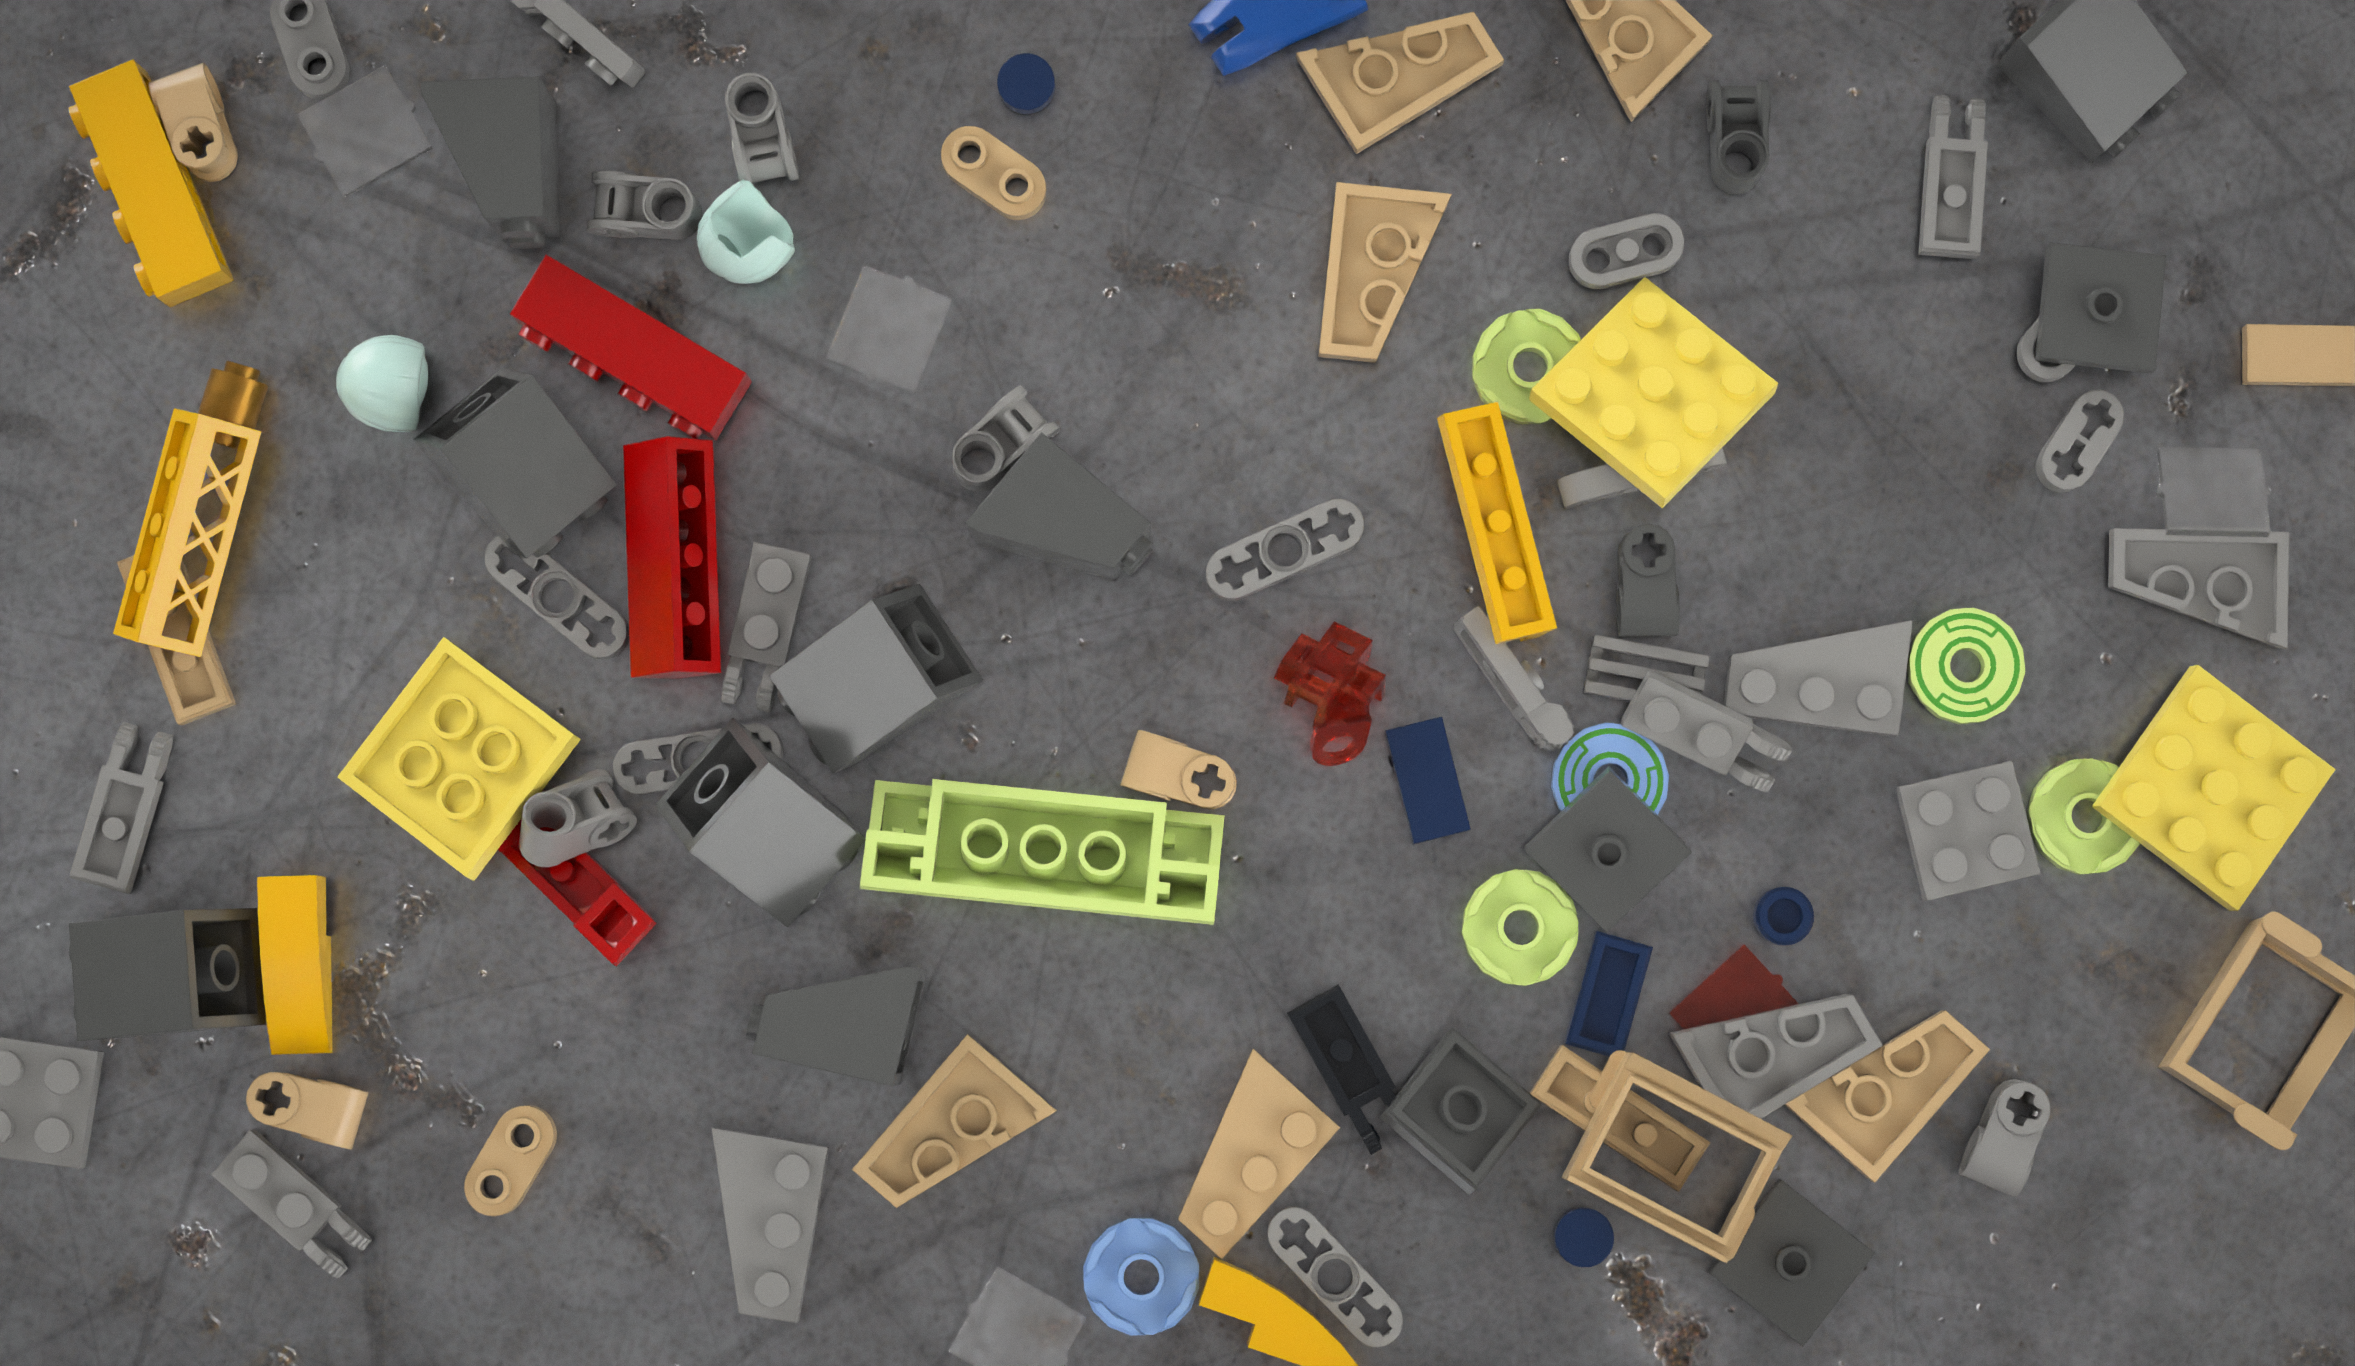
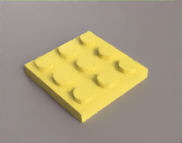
[1529,277,1778,508]
[337,637,581,881]
[2092,665,2336,911]

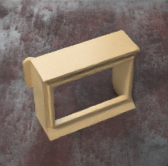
[2158,912,2355,1150]
[1561,1050,1793,1264]

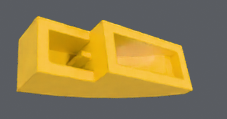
[257,875,332,1055]
[1199,1257,1359,1366]

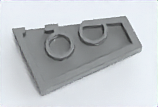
[2108,528,2289,649]
[1723,620,1913,737]
[1669,993,1883,1136]
[712,1127,829,1323]

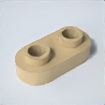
[941,126,1046,220]
[464,1105,557,1216]

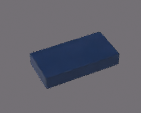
[1385,716,1471,845]
[1564,931,1653,1057]

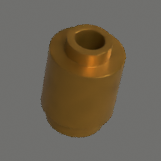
[198,361,268,449]

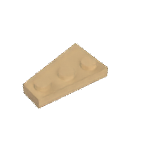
[1566,0,1713,122]
[1296,12,1504,154]
[1318,182,1452,363]
[1784,1010,1990,1183]
[852,1034,1057,1208]
[1178,1049,1340,1259]

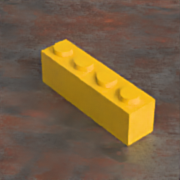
[68,59,234,308]

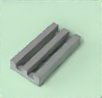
[1583,635,1710,702]

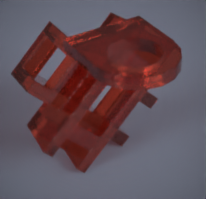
[1274,621,1386,766]

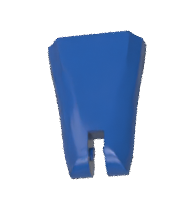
[1188,0,1369,76]

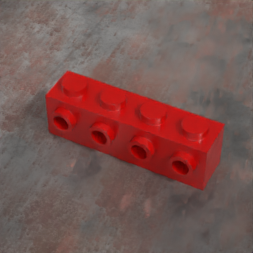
[510,254,752,441]
[623,436,721,679]

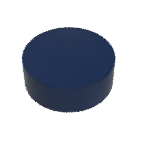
[997,53,1055,114]
[1753,887,1814,946]
[1553,1207,1614,1267]

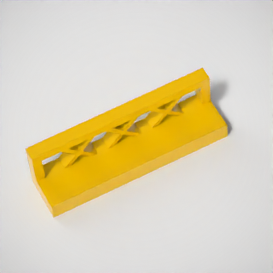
[1437,402,1557,644]
[113,408,262,657]

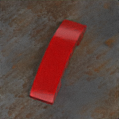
[498,818,657,967]

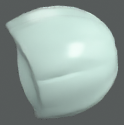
[697,180,795,284]
[336,335,428,432]

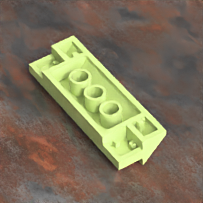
[860,779,1225,925]

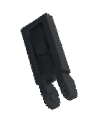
[1287,984,1396,1155]

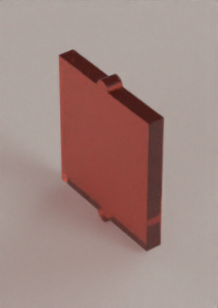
[1668,944,1799,1030]

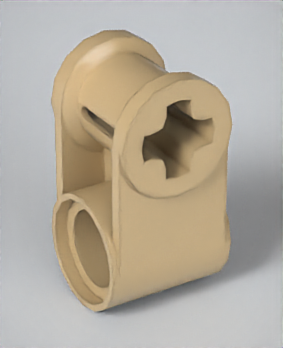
[148,63,238,182]
[1120,730,1237,810]
[246,1072,369,1149]

